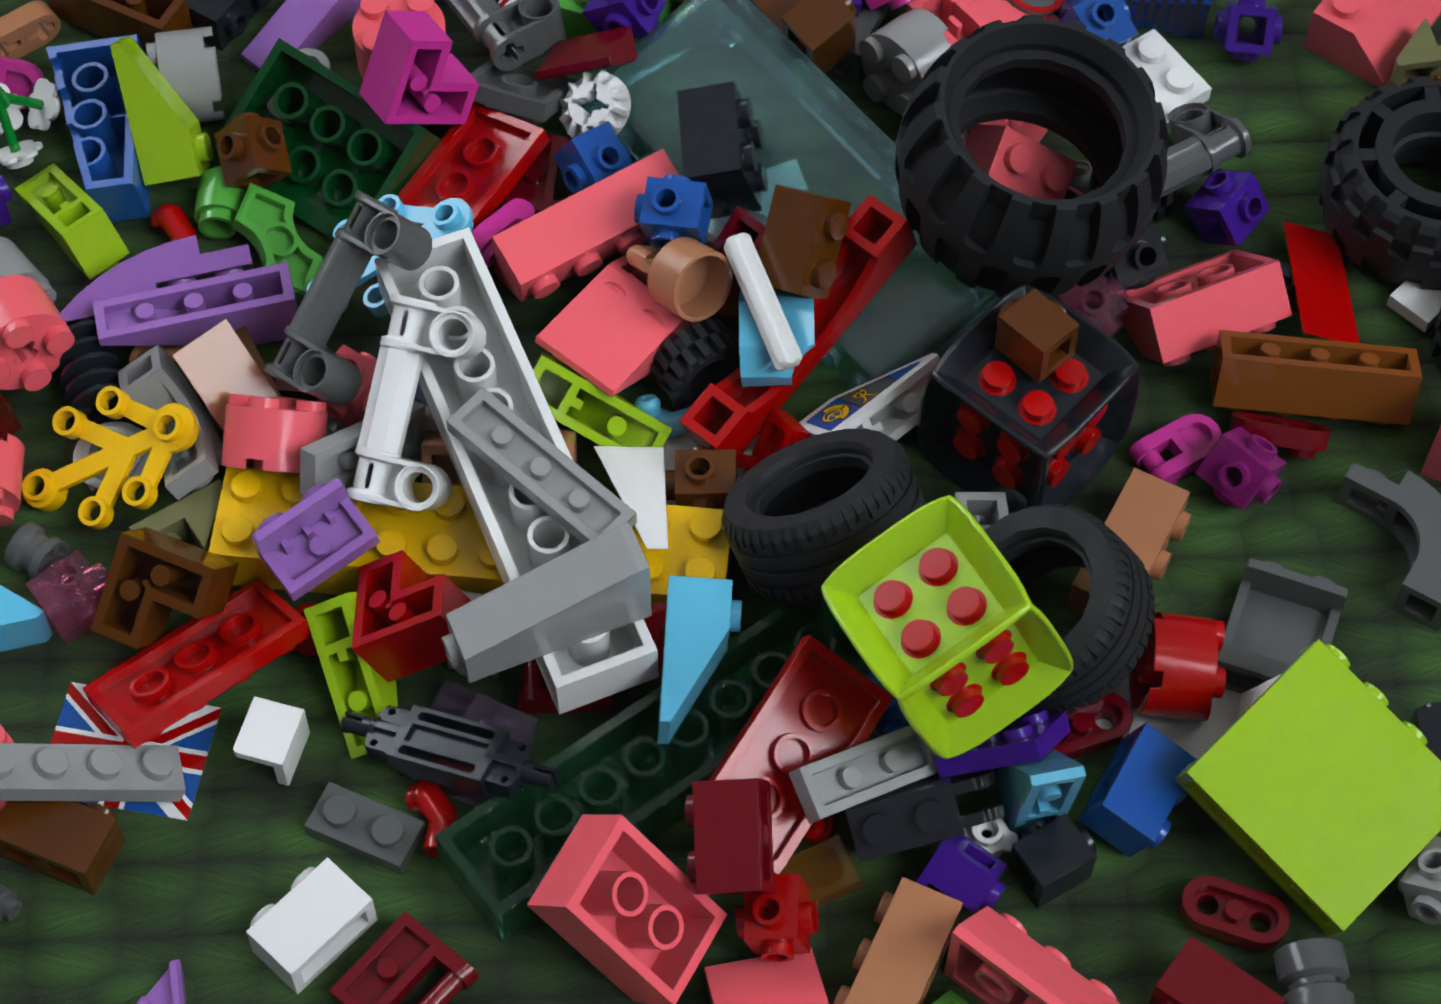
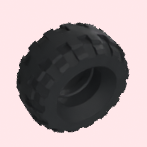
[1318,76,1441,290]

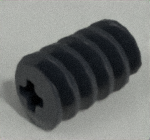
[57,320,121,425]

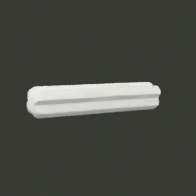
[723,232,802,371]

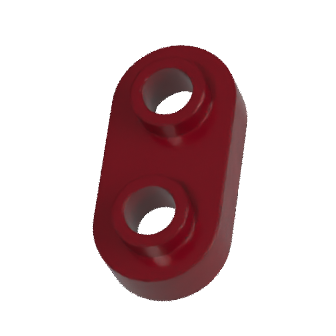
[1229,411,1331,459]
[1053,692,1133,759]
[1179,875,1290,952]

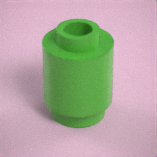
[194,166,245,239]

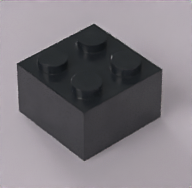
[677,81,768,219]

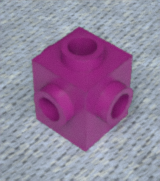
[1195,426,1287,510]

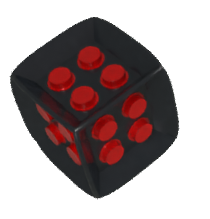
[917,284,1141,514]

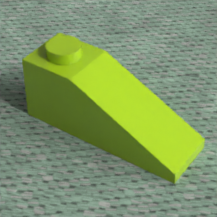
[110,36,213,186]
[14,163,130,280]
[533,352,673,447]
[304,591,398,759]

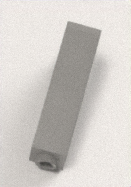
[441,522,652,683]

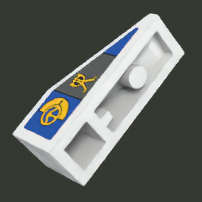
[799,353,940,441]

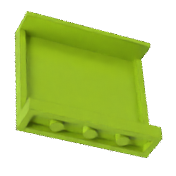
[1174,639,1441,936]

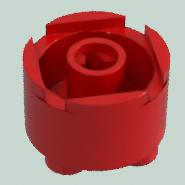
[1129,612,1226,722]

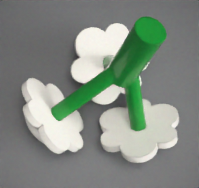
[0,78,61,169]

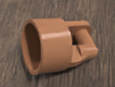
[626,237,733,322]

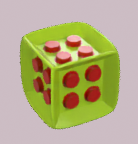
[821,495,1074,759]

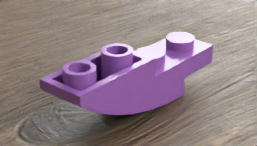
[60,235,253,325]

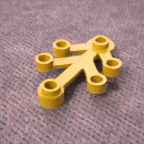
[22,386,199,530]

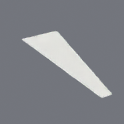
[594,446,668,549]

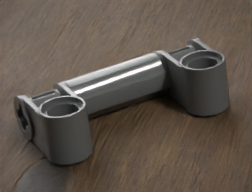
[444,0,566,71]
[1064,102,1252,199]
[264,190,432,406]

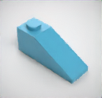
[657,575,742,744]
[995,749,1086,834]

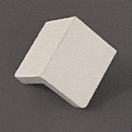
[233,696,310,786]

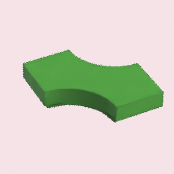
[231,183,323,303]

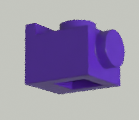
[916,835,1008,914]

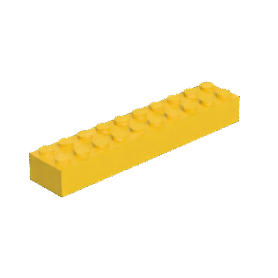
[209,466,732,604]

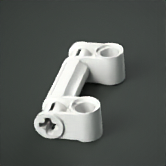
[346,293,486,511]

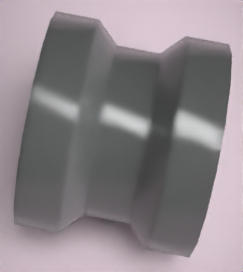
[4,522,70,586]

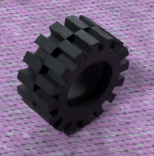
[651,318,740,409]

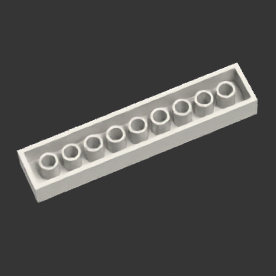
[374,227,659,715]

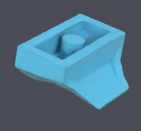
[739,290,815,387]

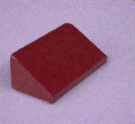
[535,26,638,80]

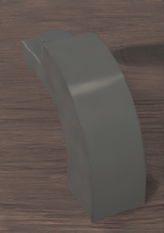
[1335,462,1441,632]

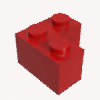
[352,550,471,683]

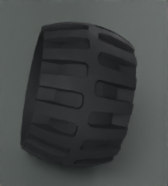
[895,15,1168,297]

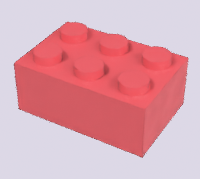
[527,814,728,1004]

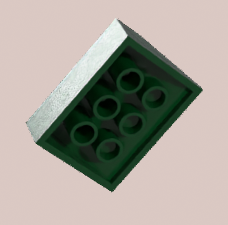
[211,38,441,240]

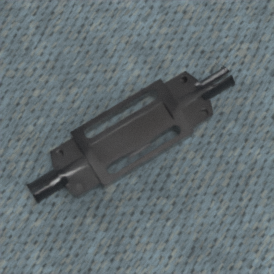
[341,704,560,799]

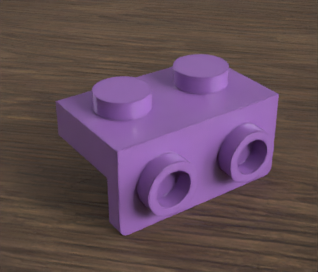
[251,478,380,602]

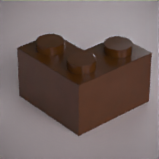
[752,0,857,83]
[90,527,239,649]

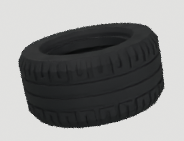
[721,428,927,606]
[984,504,1155,714]

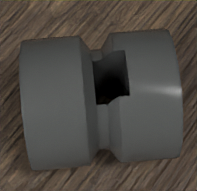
[1273,938,1355,1004]

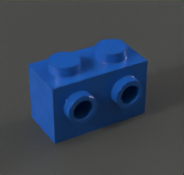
[1078,723,1197,857]

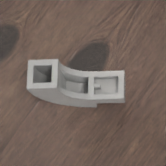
[118,344,223,500]

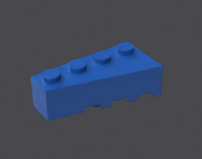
[46,34,150,223]

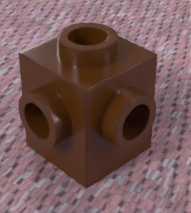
[214,112,292,189]
[665,446,737,509]

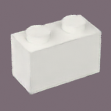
[246,857,378,995]

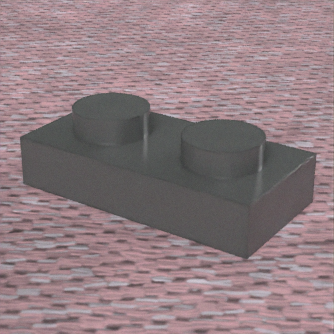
[304,781,426,875]

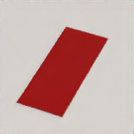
[1283,221,1360,343]

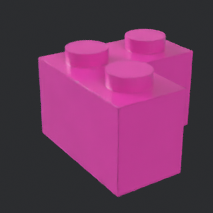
[359,10,479,124]

